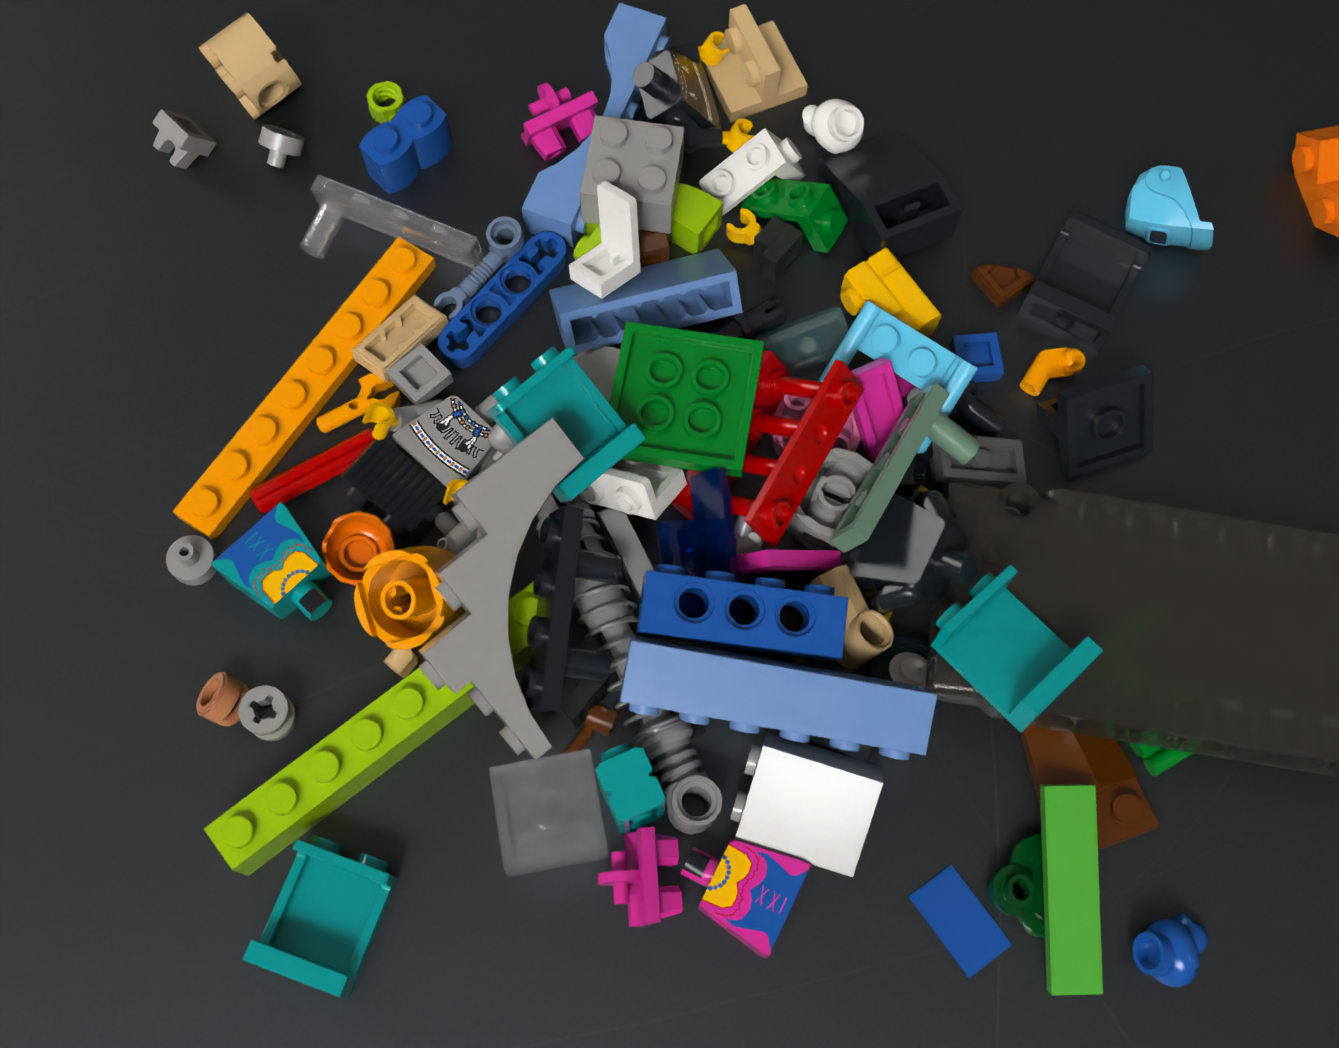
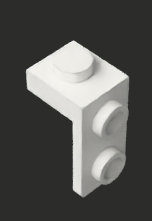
[699,128,806,216]
[569,181,641,299]

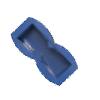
[359,95,453,194]

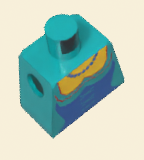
[211,502,333,621]

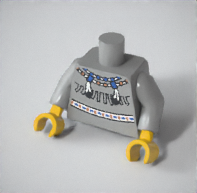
[362,395,498,506]

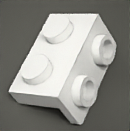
[579,459,687,520]

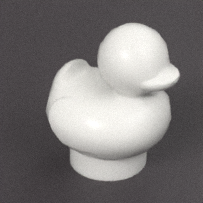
[802,98,864,154]

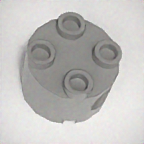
[786,448,873,557]

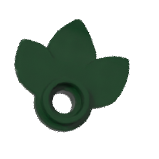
[988,834,1045,938]

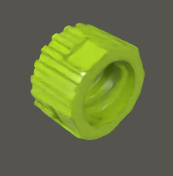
[366,81,407,124]

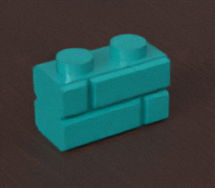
[595,743,666,834]

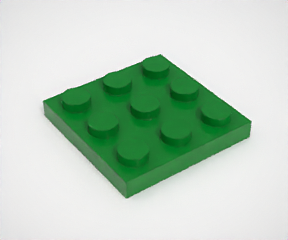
[609,322,764,478]

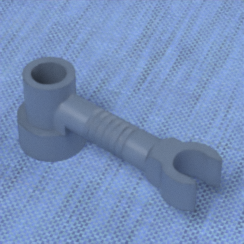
[434,216,524,321]

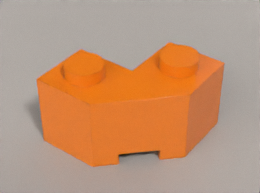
[1292,125,1339,238]

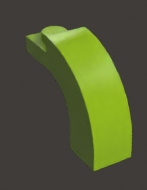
[573,183,723,260]

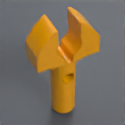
[316,373,402,433]

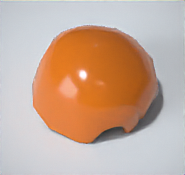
[322,511,396,586]

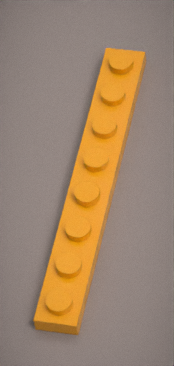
[172,236,437,542]

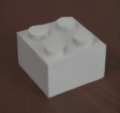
[580,115,684,234]

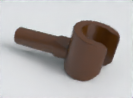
[560,705,620,764]

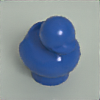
[1132,913,1209,987]

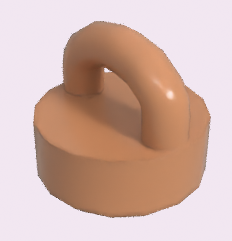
[196,672,250,727]

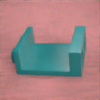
[930,565,1104,733]

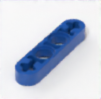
[438,231,567,369]

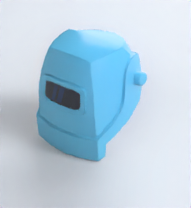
[1125,165,1213,250]

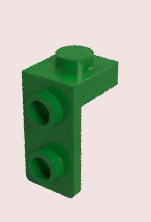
[741,178,848,253]

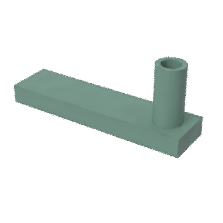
[829,382,981,553]

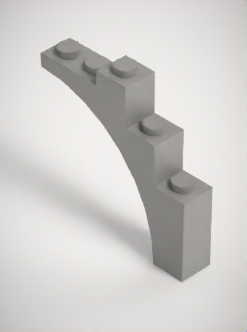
[418,418,584,760]

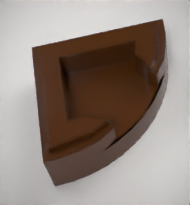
[970,263,1035,309]

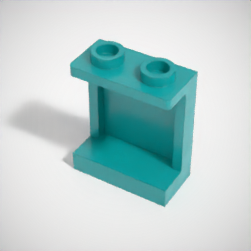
[487,345,646,503]
[242,835,399,998]

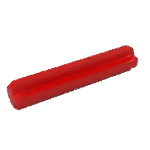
[250,429,375,513]

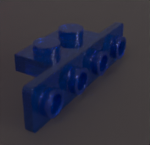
[656,467,750,655]

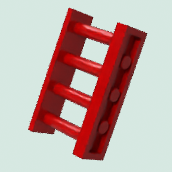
[671,350,865,547]

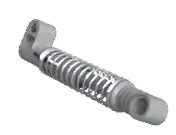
[536,492,723,835]

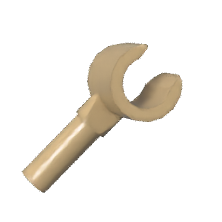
[383,643,419,678]

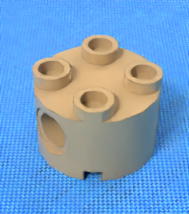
[198,13,302,120]

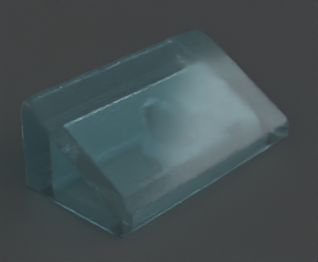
[755,307,848,375]

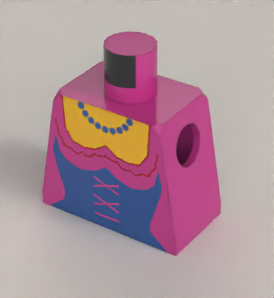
[680,839,811,958]

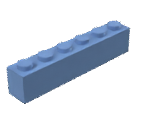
[620,634,937,760]

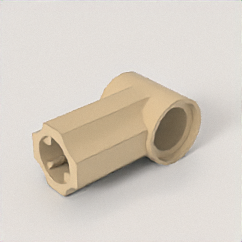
[810,564,894,669]

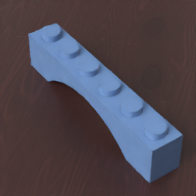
[521,2,671,247]

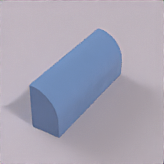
[549,248,743,354]

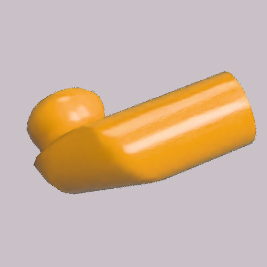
[1019,347,1086,396]

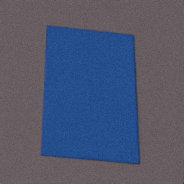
[909,864,1012,978]

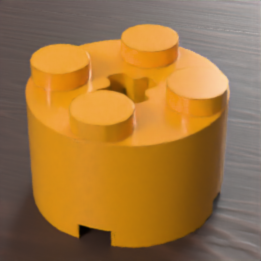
[354,546,466,650]

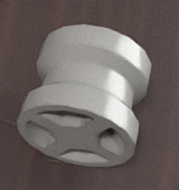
[238,685,297,741]

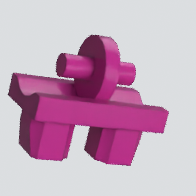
[521,82,598,162]
[597,827,683,927]

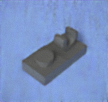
[929,436,1027,489]

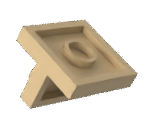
[699,4,808,123]

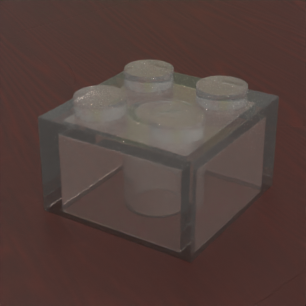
[489,749,610,877]

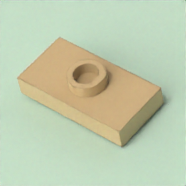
[351,294,448,383]

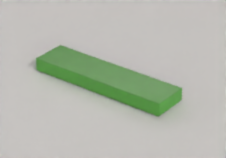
[1040,783,1103,996]

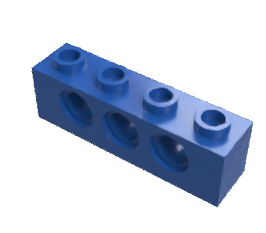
[636,564,848,662]

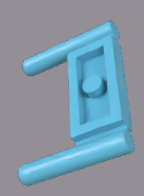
[818,300,978,454]

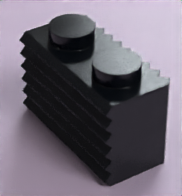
[341,439,454,544]

